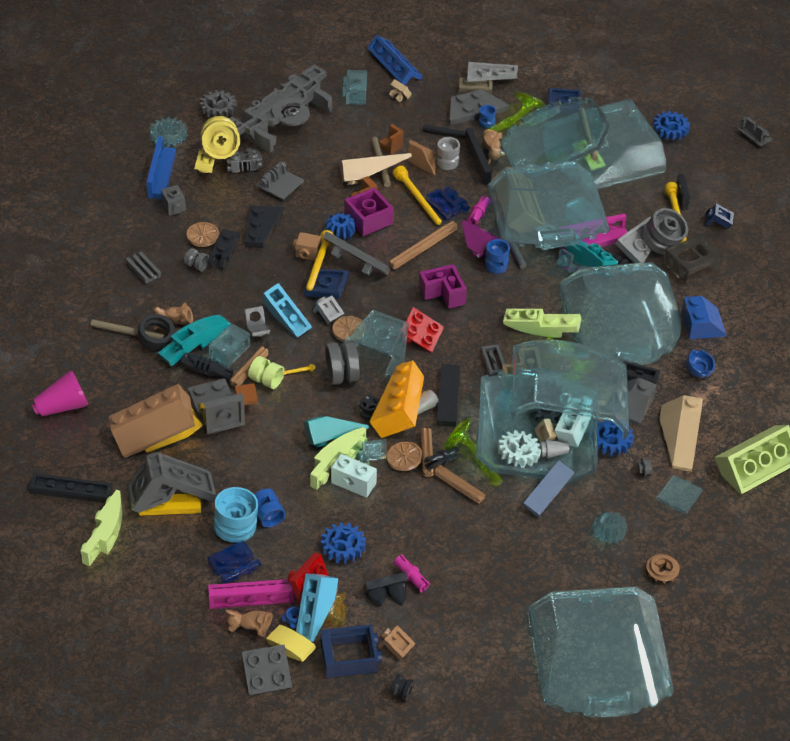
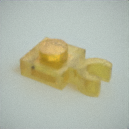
[326,588,347,627]

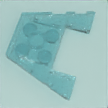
[340,310,408,377]

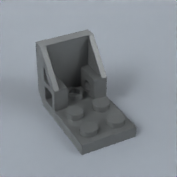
[188,378,245,434]
[127,452,217,513]

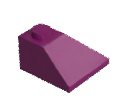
[462,220,502,258]

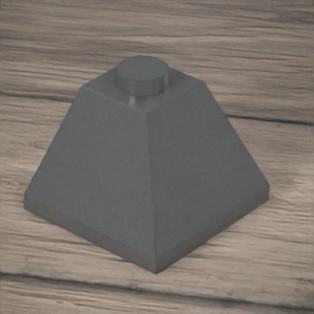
[604,378,657,425]

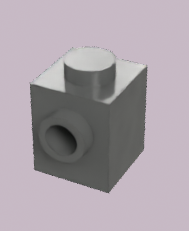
[161,185,186,216]

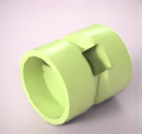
[248,356,284,389]

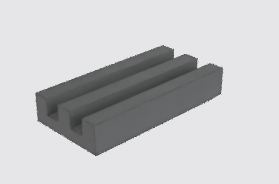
[126,251,161,284]
[480,344,505,379]

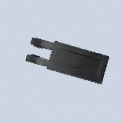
[208,229,240,269]

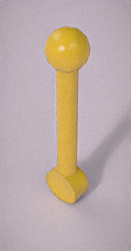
[284,364,315,375]

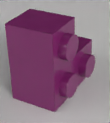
[418,264,467,309]

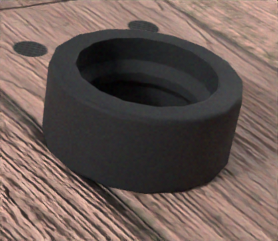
[137,314,175,351]

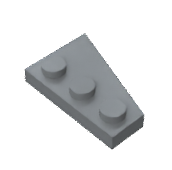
[467,62,518,82]
[615,217,651,268]

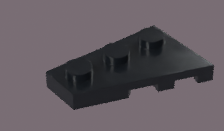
[245,206,285,248]

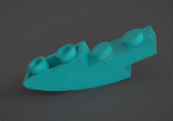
[558,233,618,267]
[158,315,232,366]

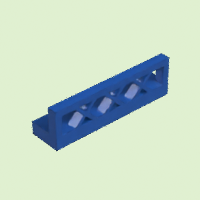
[367,35,422,85]
[146,136,176,199]

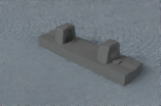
[323,231,391,276]

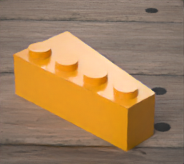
[370,360,424,438]

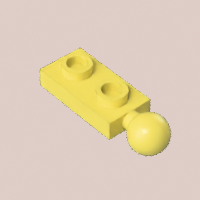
[195,147,215,173]

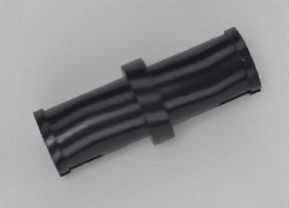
[424,446,460,469]

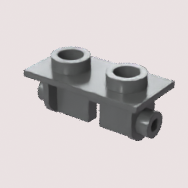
[737,116,772,147]

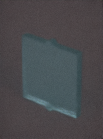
[657,475,703,514]

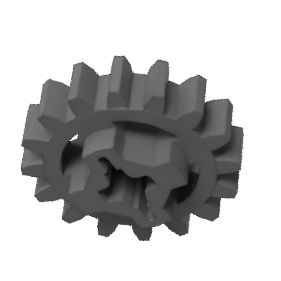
[200,90,237,118]

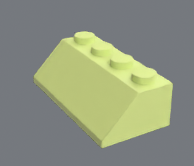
[715,425,790,494]

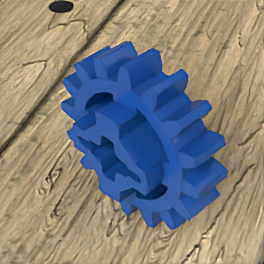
[653,111,690,141]
[590,418,634,456]
[321,522,366,564]

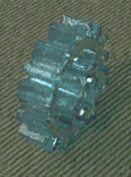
[150,117,187,147]

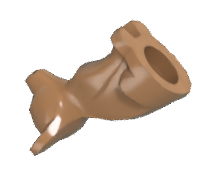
[482,129,506,165]
[152,303,193,329]
[225,609,273,637]

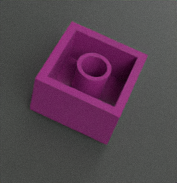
[344,187,394,236]

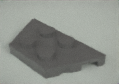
[449,89,509,126]

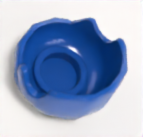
[686,349,715,378]

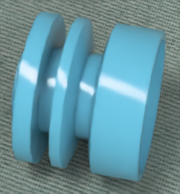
[214,487,258,543]

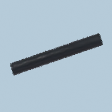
[423,124,466,138]

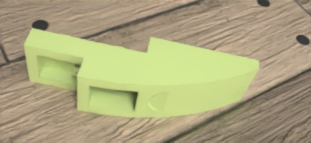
[503,309,582,338]
[310,427,367,490]
[80,490,122,566]

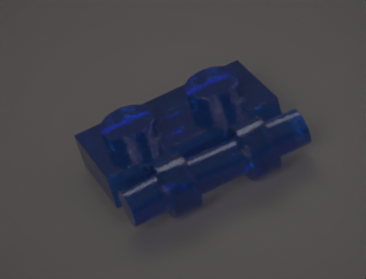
[425,186,470,220]
[207,540,261,584]

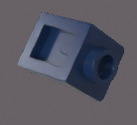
[705,203,734,229]

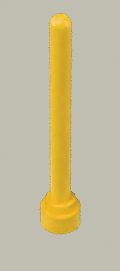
[393,166,442,225]
[664,182,688,248]
[306,230,334,291]

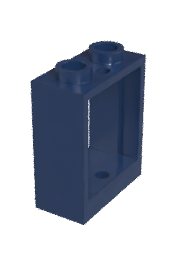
[320,624,382,678]

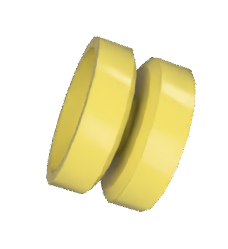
[200,116,240,159]

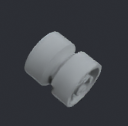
[436,137,460,170]

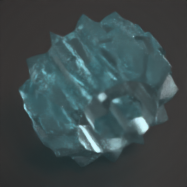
[592,510,628,545]

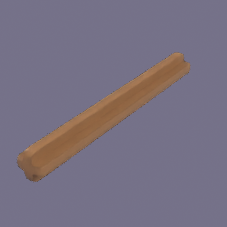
[389,221,458,270]

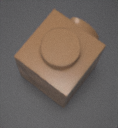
[293,232,321,261]

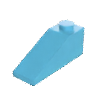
[261,283,312,338]
[296,574,339,642]

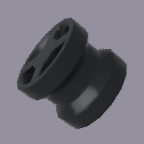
[360,395,379,420]
[390,674,415,701]

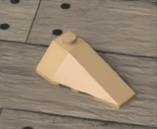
[338,153,412,185]
[659,395,703,472]

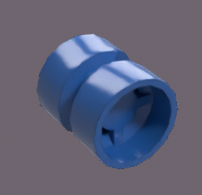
[485,239,510,274]
[254,489,286,528]

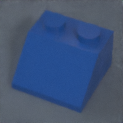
[681,296,726,339]

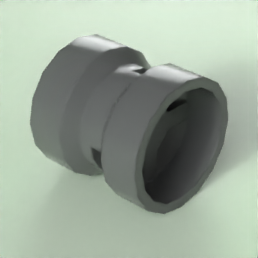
[184,248,209,272]

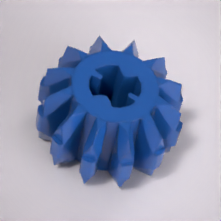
[325,212,355,241]

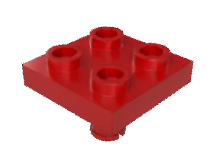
[287,552,329,606]

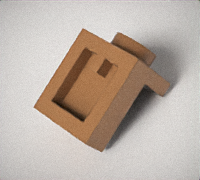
[377,625,416,660]

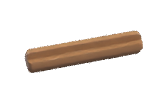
[230,347,268,388]
[421,428,434,477]
[434,465,485,504]

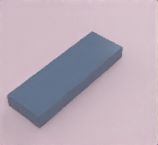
[522,461,575,518]

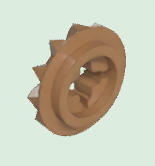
[646,554,680,584]

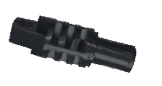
[181,352,234,381]

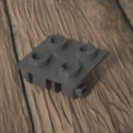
[226,148,262,173]
[255,161,305,200]
[242,644,292,695]

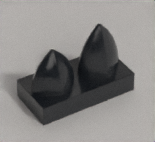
[363,572,408,606]

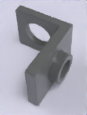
[244,305,270,337]

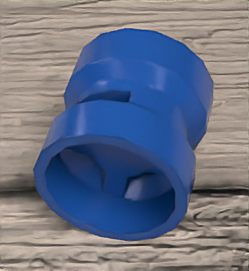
[478,105,496,129]

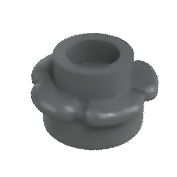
[638,457,652,477]

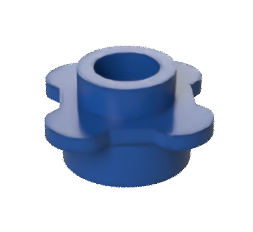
[282,607,300,629]

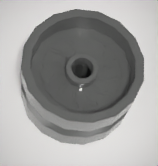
[642,208,688,255]
[325,340,360,385]

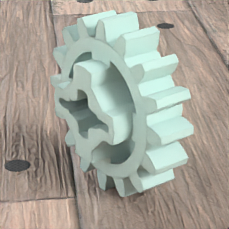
[497,430,541,468]

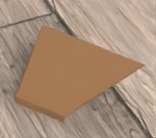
[408,140,437,176]

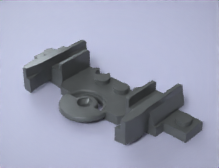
[229,65,332,153]

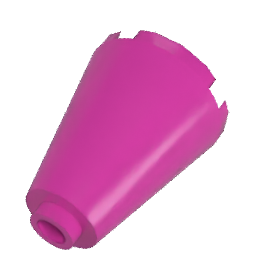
[31,371,89,416]

